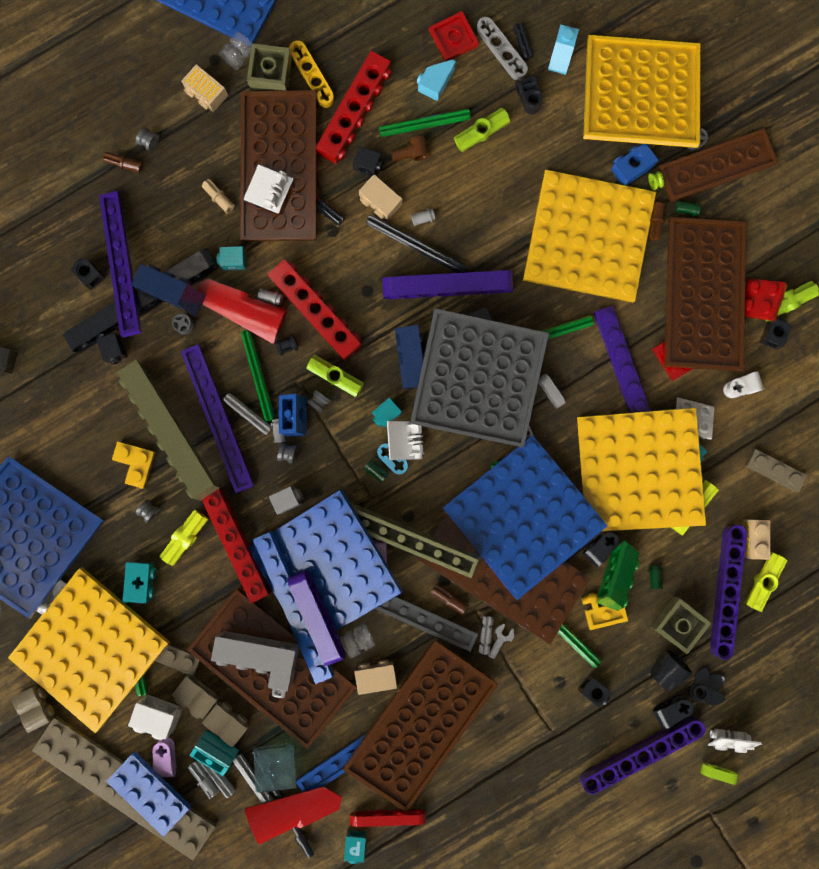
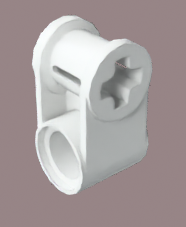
[723,371,764,398]

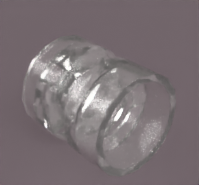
[219,32,252,70]
[340,623,376,659]

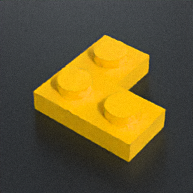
[112,442,156,489]

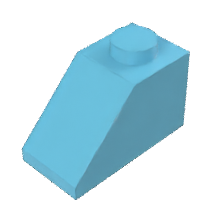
[548,25,579,75]
[417,59,456,101]

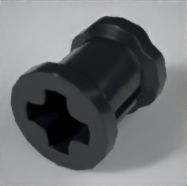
[275,334,299,356]

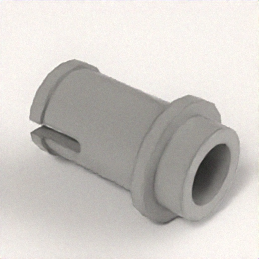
[411,208,435,226]
[257,288,283,306]
[270,419,286,443]

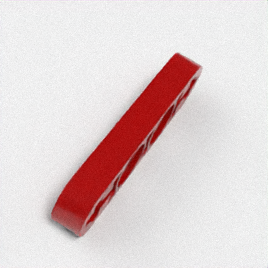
[350,809,426,827]

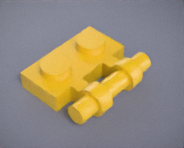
[581,592,628,630]

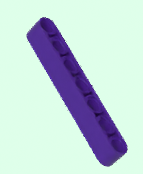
[382,270,514,299]
[710,524,747,660]
[580,716,705,794]

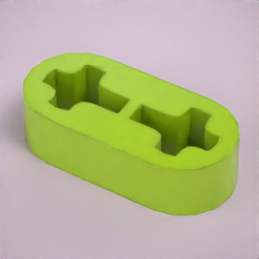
[700,762,739,785]

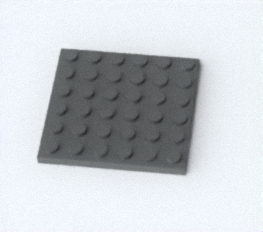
[410,308,549,448]

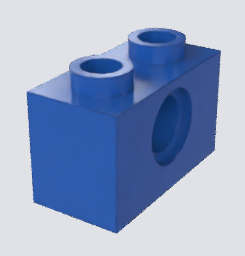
[611,144,659,186]
[279,394,307,436]

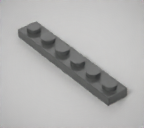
[375,596,478,652]

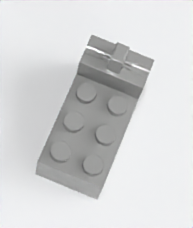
[211,631,299,698]

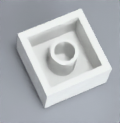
[128,694,183,740]

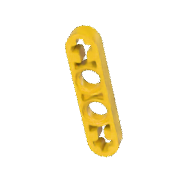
[289,41,334,108]

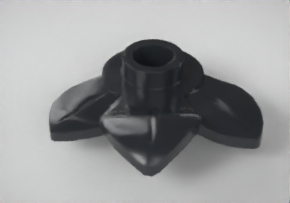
[689,667,726,705]

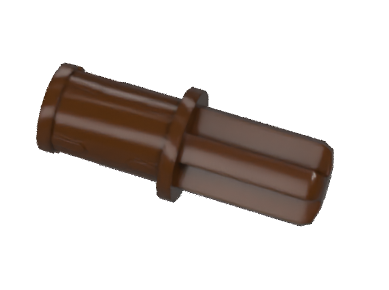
[103,152,143,173]
[650,202,666,241]
[431,584,468,615]

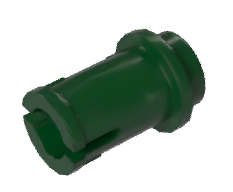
[675,200,701,217]
[364,460,389,483]
[647,565,663,589]

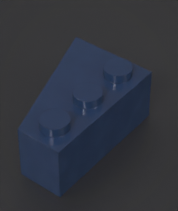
[131,264,206,316]
[395,325,425,390]

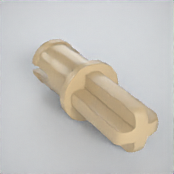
[202,179,235,213]

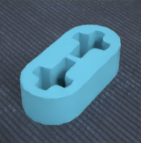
[377,443,408,474]

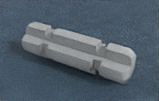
[479,616,494,654]

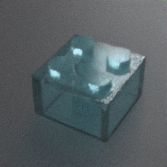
[253,744,296,793]

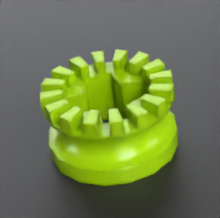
[648,171,664,190]

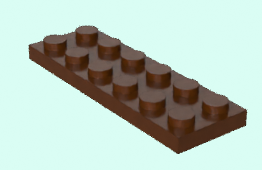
[657,128,778,203]

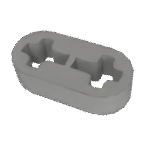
[538,373,565,409]

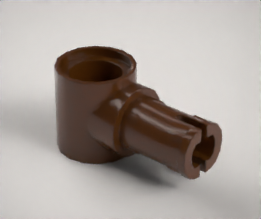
[391,136,430,162]

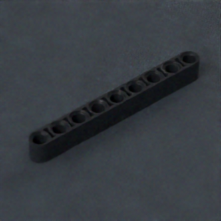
[63,248,218,352]

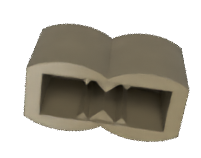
[172,675,220,719]
[11,684,55,733]
[202,701,249,747]

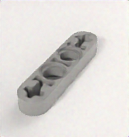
[477,17,528,80]

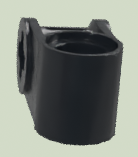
[515,74,543,115]
[582,531,619,567]
[652,695,693,729]

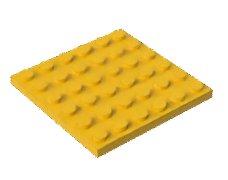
[583,35,700,148]
[523,170,656,303]
[577,408,706,531]
[8,567,170,733]

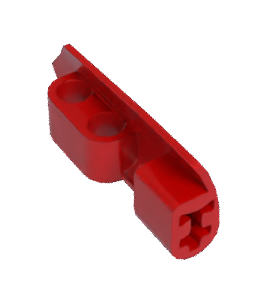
[197,279,287,344]
[245,786,342,845]

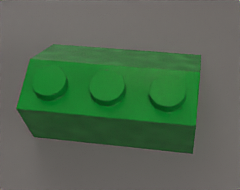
[596,541,640,611]

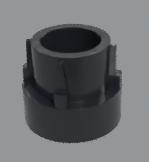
[650,649,692,692]

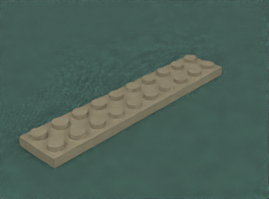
[32,716,217,860]

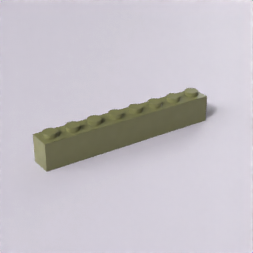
[117,360,219,501]
[350,502,482,578]

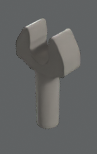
[488,623,514,659]

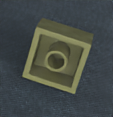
[247,43,293,91]
[650,596,711,654]

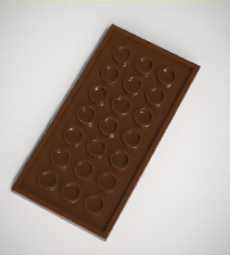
[240,90,317,242]
[664,217,746,372]
[418,514,591,644]
[187,588,357,749]
[343,639,498,812]

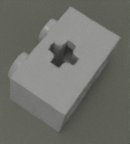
[269,487,304,515]

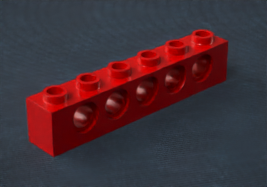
[316,51,392,165]
[267,259,362,361]
[202,489,272,603]

